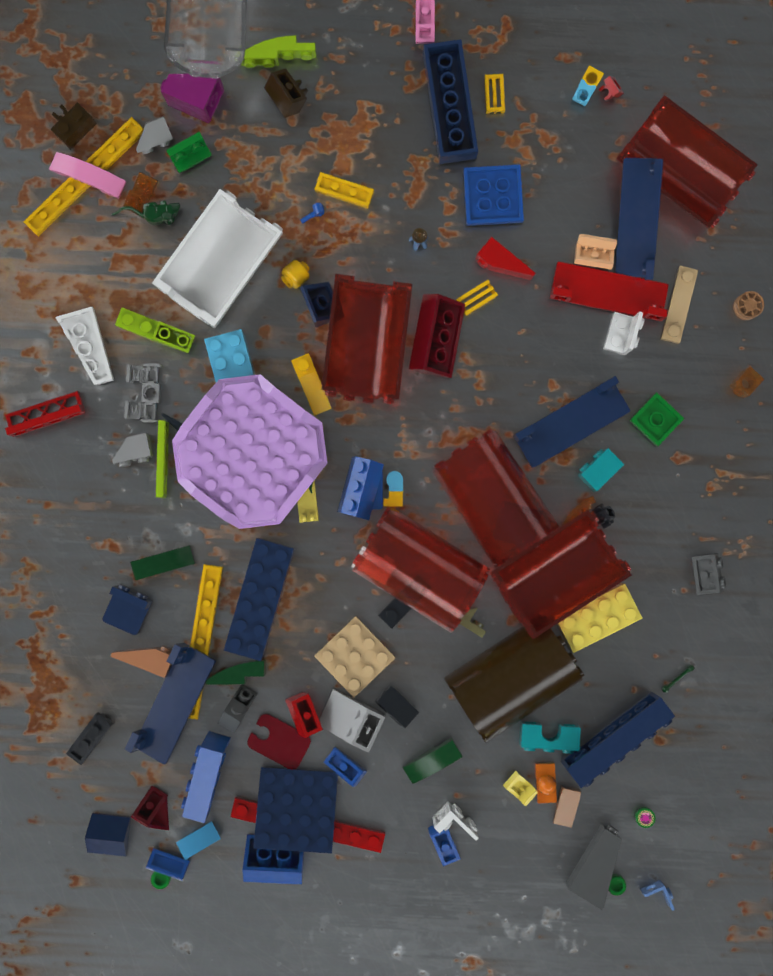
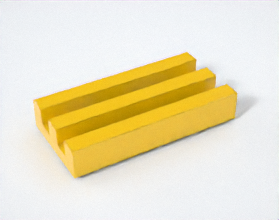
[484,74,505,114]
[456,280,498,316]

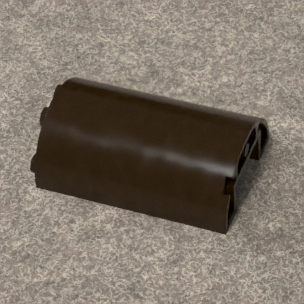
[444,615,585,743]

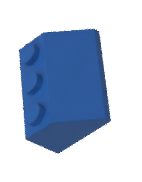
[337,456,384,520]
[242,834,304,885]

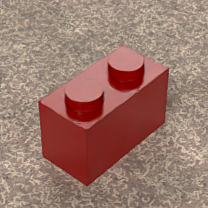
[285,692,323,738]

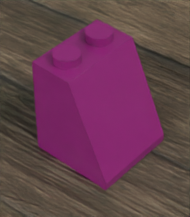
[161,73,224,124]

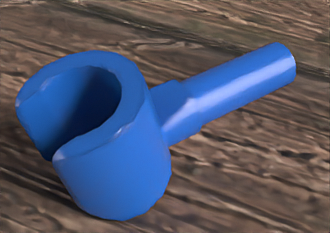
[300,202,324,224]

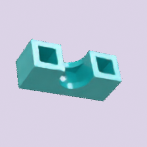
[519,721,581,754]

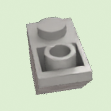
[136,116,173,155]
[112,433,154,467]

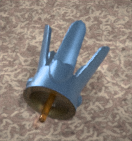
[409,228,428,250]

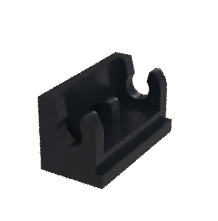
[374,686,419,728]

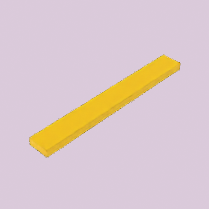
[23,117,144,237]
[189,564,223,720]

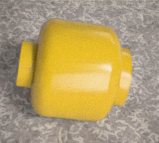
[281,260,310,289]

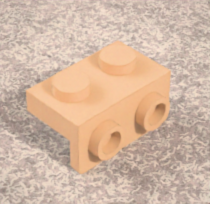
[574,234,617,270]

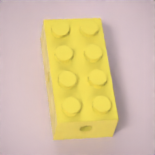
[552,583,643,653]

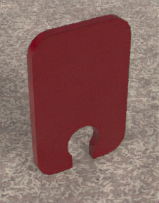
[247,713,311,770]

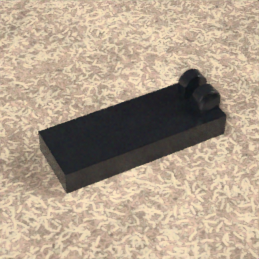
[66,712,113,765]

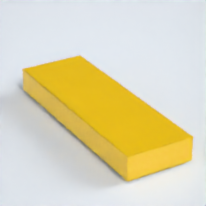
[314,172,374,209]

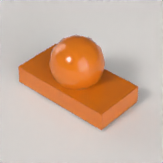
[535,762,557,803]

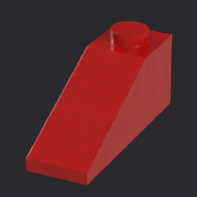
[475,237,536,280]

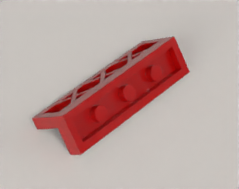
[5,391,86,437]

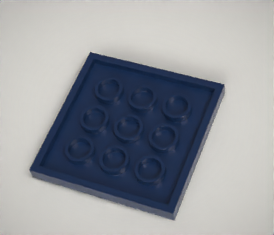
[253,767,338,854]

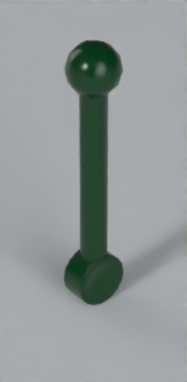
[662,665,695,693]

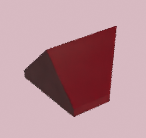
[131,786,169,831]

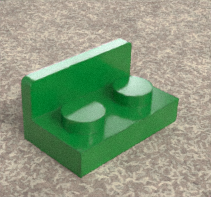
[166,132,212,173]

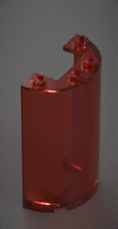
[616,95,758,229]
[321,274,413,404]
[433,429,560,568]
[352,507,490,633]
[489,509,632,639]

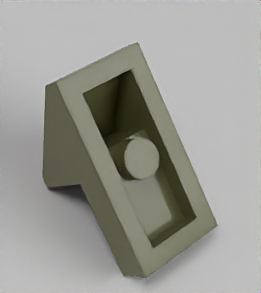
[448,607,486,638]

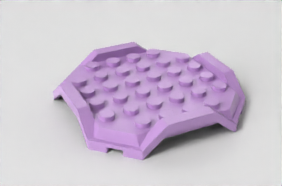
[172,374,328,529]

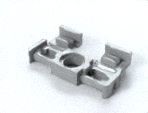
[124,363,162,423]

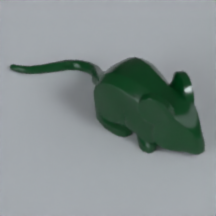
[112,201,180,225]

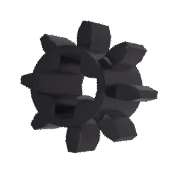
[591,504,615,529]

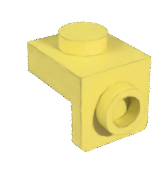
[503,771,538,806]

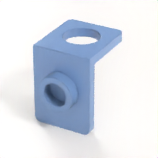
[640,880,675,911]

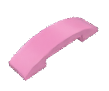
[415,0,435,44]
[49,152,126,199]

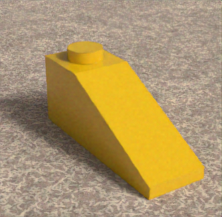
[291,353,332,416]

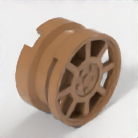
[733,291,764,320]

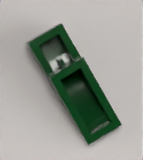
[130,545,195,581]
[206,659,266,685]
[402,737,463,784]

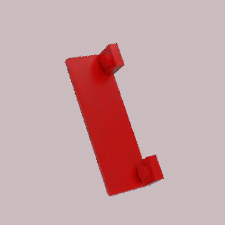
[550,262,669,322]

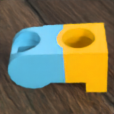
[572,65,604,107]
[383,471,403,507]

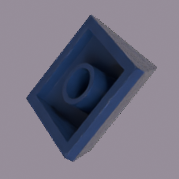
[300,282,343,328]
[85,813,131,857]

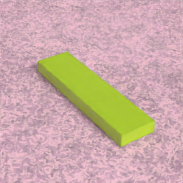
[156,420,169,498]

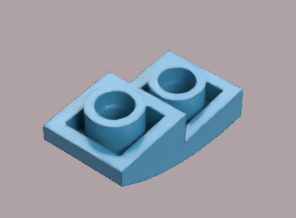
[176,821,221,860]

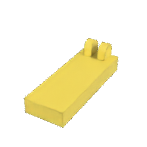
[297,480,319,523]

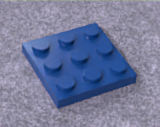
[463,165,524,226]

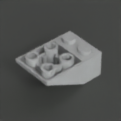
[319,689,386,753]

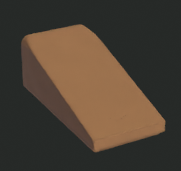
[553,785,581,828]

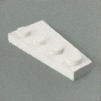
[55,307,114,386]

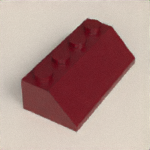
[409,294,465,378]

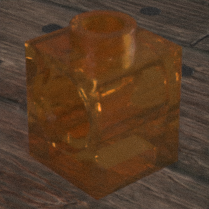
[729,366,764,398]

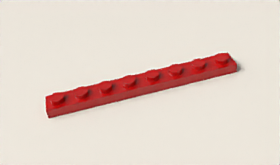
[230,797,385,853]

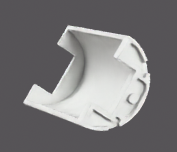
[152,189,283,328]

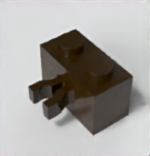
[264,68,308,118]
[51,102,97,150]

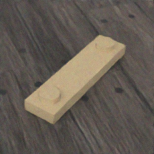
[660,265,698,344]

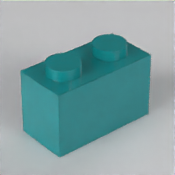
[578,448,624,492]

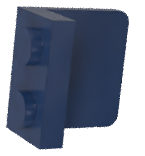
[102,584,152,635]

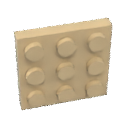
[314,616,396,698]

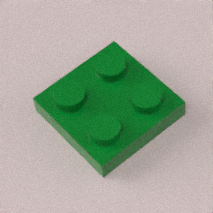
[629,392,685,447]

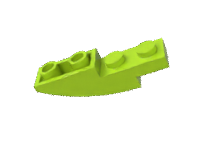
[239,35,317,68]
[115,308,195,353]

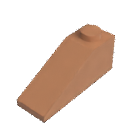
[110,646,172,678]

